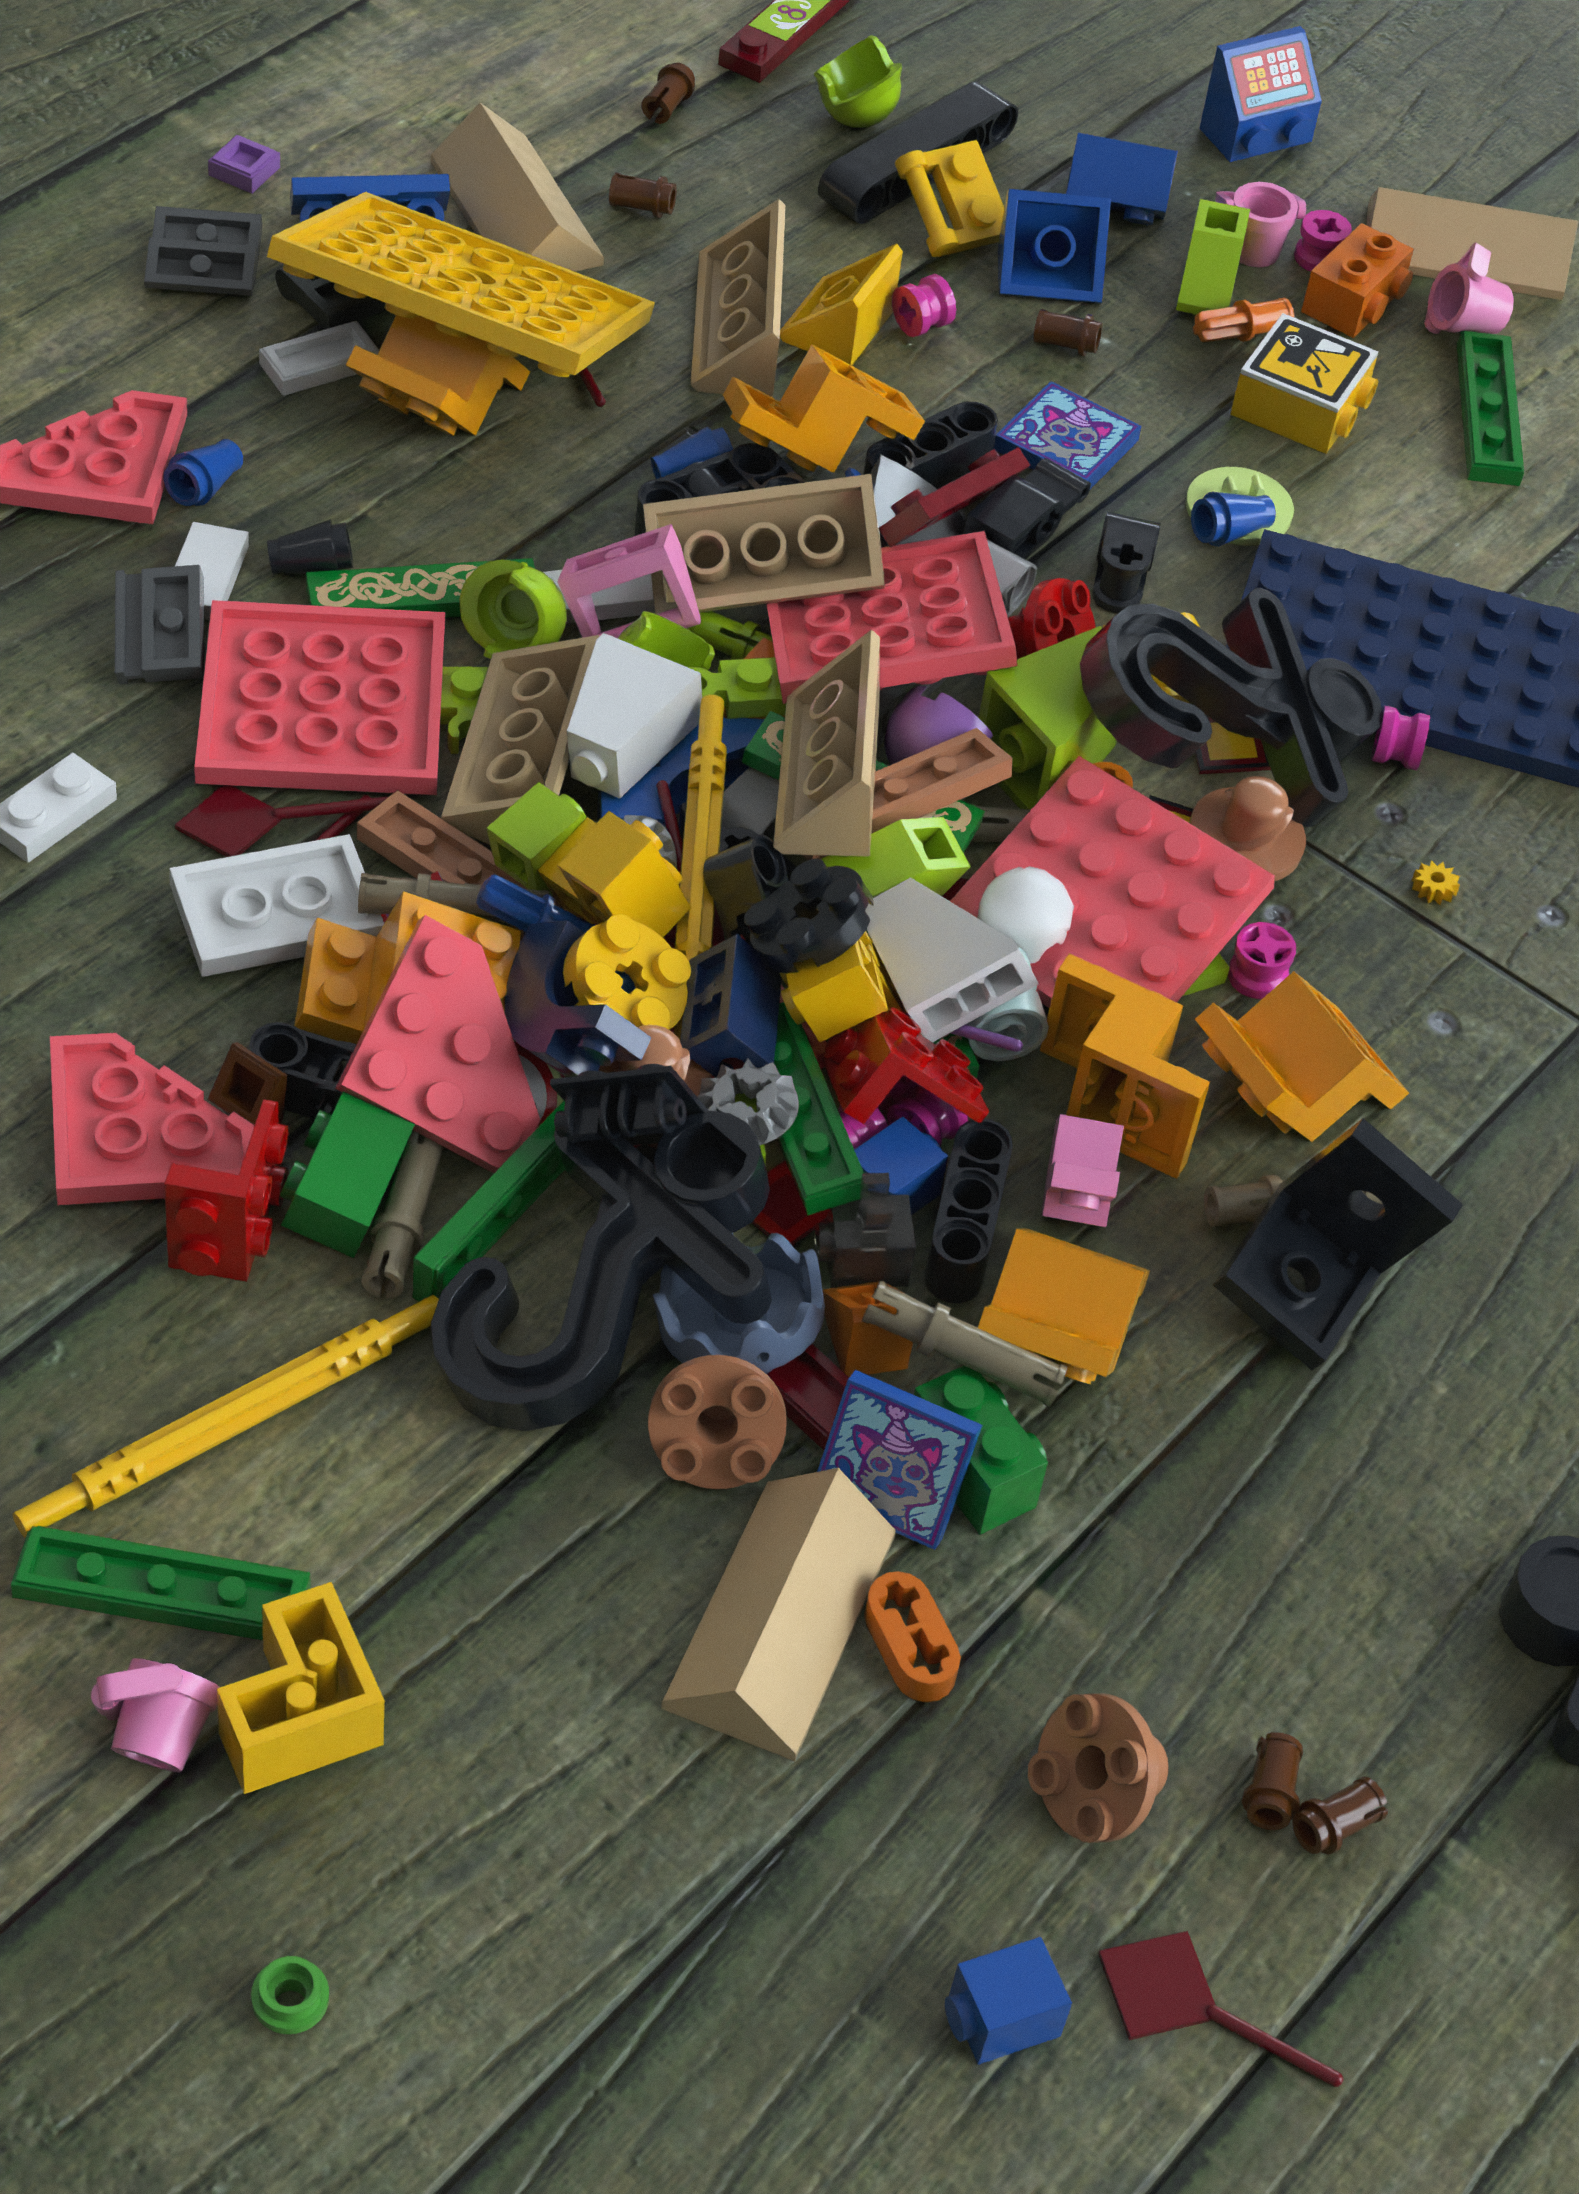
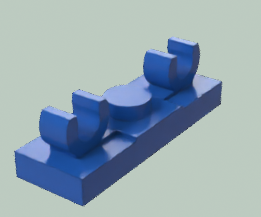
[290,174,450,223]

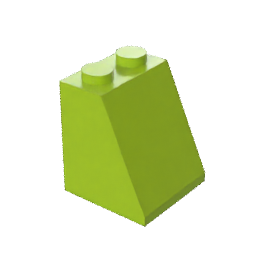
[978,626,1117,809]

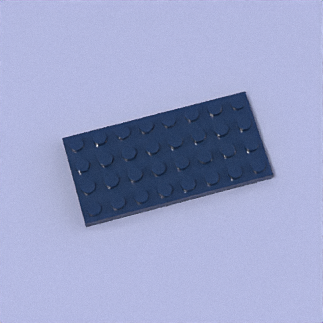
[1226,529,1579,788]

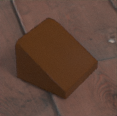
[208,1042,287,1126]

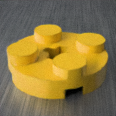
[563,914,691,1030]

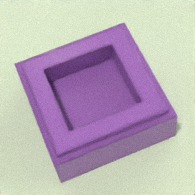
[208,135,280,193]

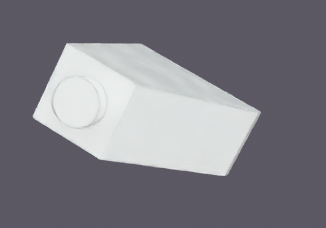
[567,633,702,798]
[865,877,1039,1043]

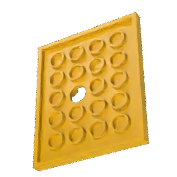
[267,192,655,377]

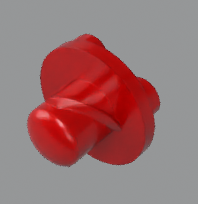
[1008,578,1096,659]

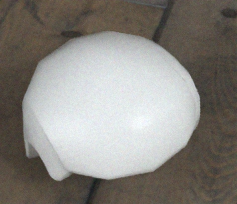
[977,866,1074,964]

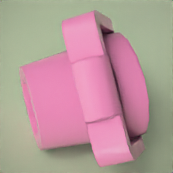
[1215,182,1306,268]
[1424,242,1514,334]
[91,1658,220,1772]

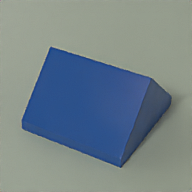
[998,189,1111,304]

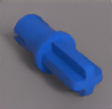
[476,875,596,935]

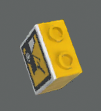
[1230,313,1378,454]

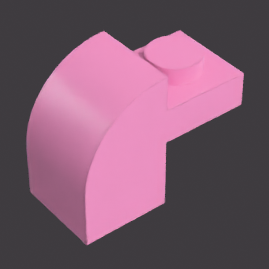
[1042,1114,1124,1227]

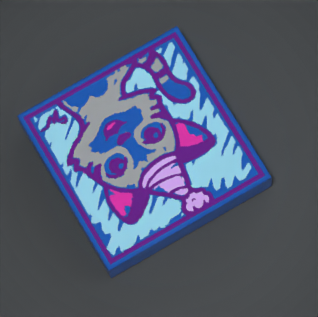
[993,381,1141,489]
[817,1370,983,1550]

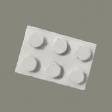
[170,834,384,977]

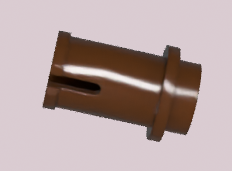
[641,63,695,124]
[609,172,677,218]
[1033,309,1103,357]
[1242,1732,1303,1830]
[1292,1776,1388,1855]

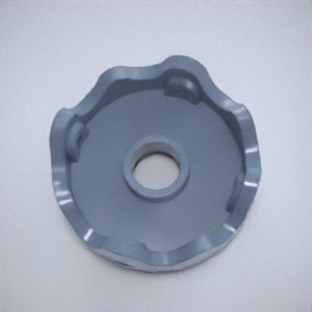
[653,1233,825,1374]

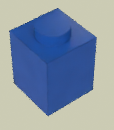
[850,1116,948,1234]
[945,1937,1072,2065]

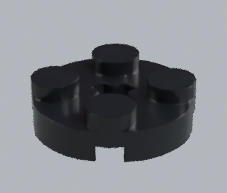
[744,859,874,974]

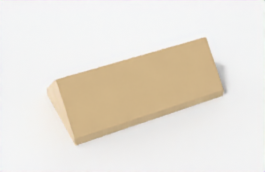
[431,103,604,272]
[1367,187,1578,300]
[691,199,786,397]
[643,474,885,614]
[773,630,880,856]
[441,635,599,845]
[661,1468,896,1761]

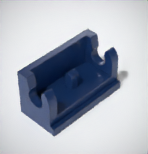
[680,934,782,1077]

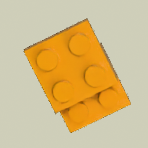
[346,315,530,436]
[722,344,925,473]
[294,891,521,1045]
[1040,953,1210,1179]
[1195,971,1409,1142]
[978,1228,1150,1384]

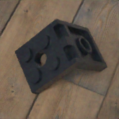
[1213,1118,1463,1371]

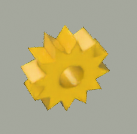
[1411,860,1460,905]

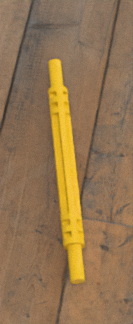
[674,695,727,1040]
[13,1295,439,1538]

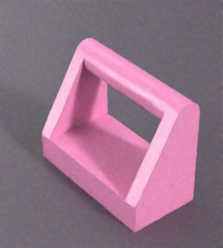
[557,524,701,638]

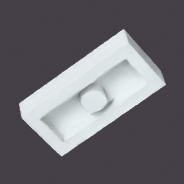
[0,753,117,863]

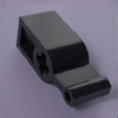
[964,458,1091,560]

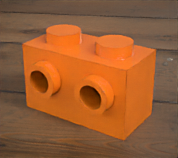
[1301,223,1414,338]

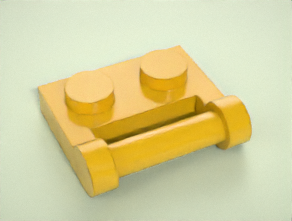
[894,140,1004,257]

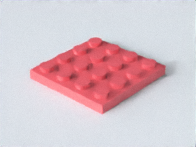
[766,531,1018,704]
[194,600,445,795]
[950,756,1275,1008]

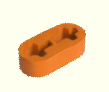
[864,1571,961,1702]

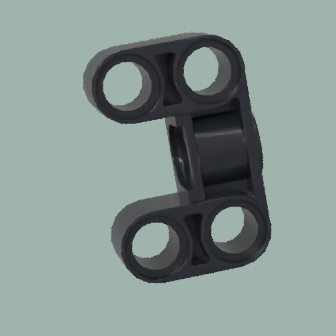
[635,443,805,536]

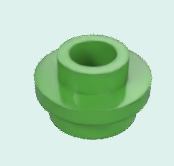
[251,1956,329,2034]

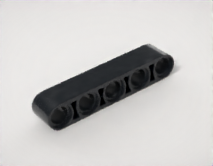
[818,81,1018,224]

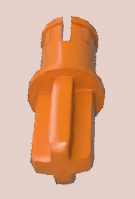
[1193,297,1294,342]

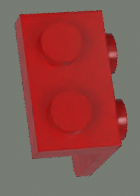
[822,1007,989,1124]
[164,1099,289,1282]

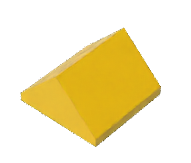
[780,243,903,365]

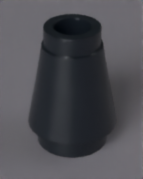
[267,519,354,575]

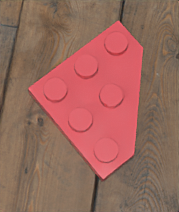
[0,390,187,524]
[335,915,540,1173]
[50,1033,254,1205]

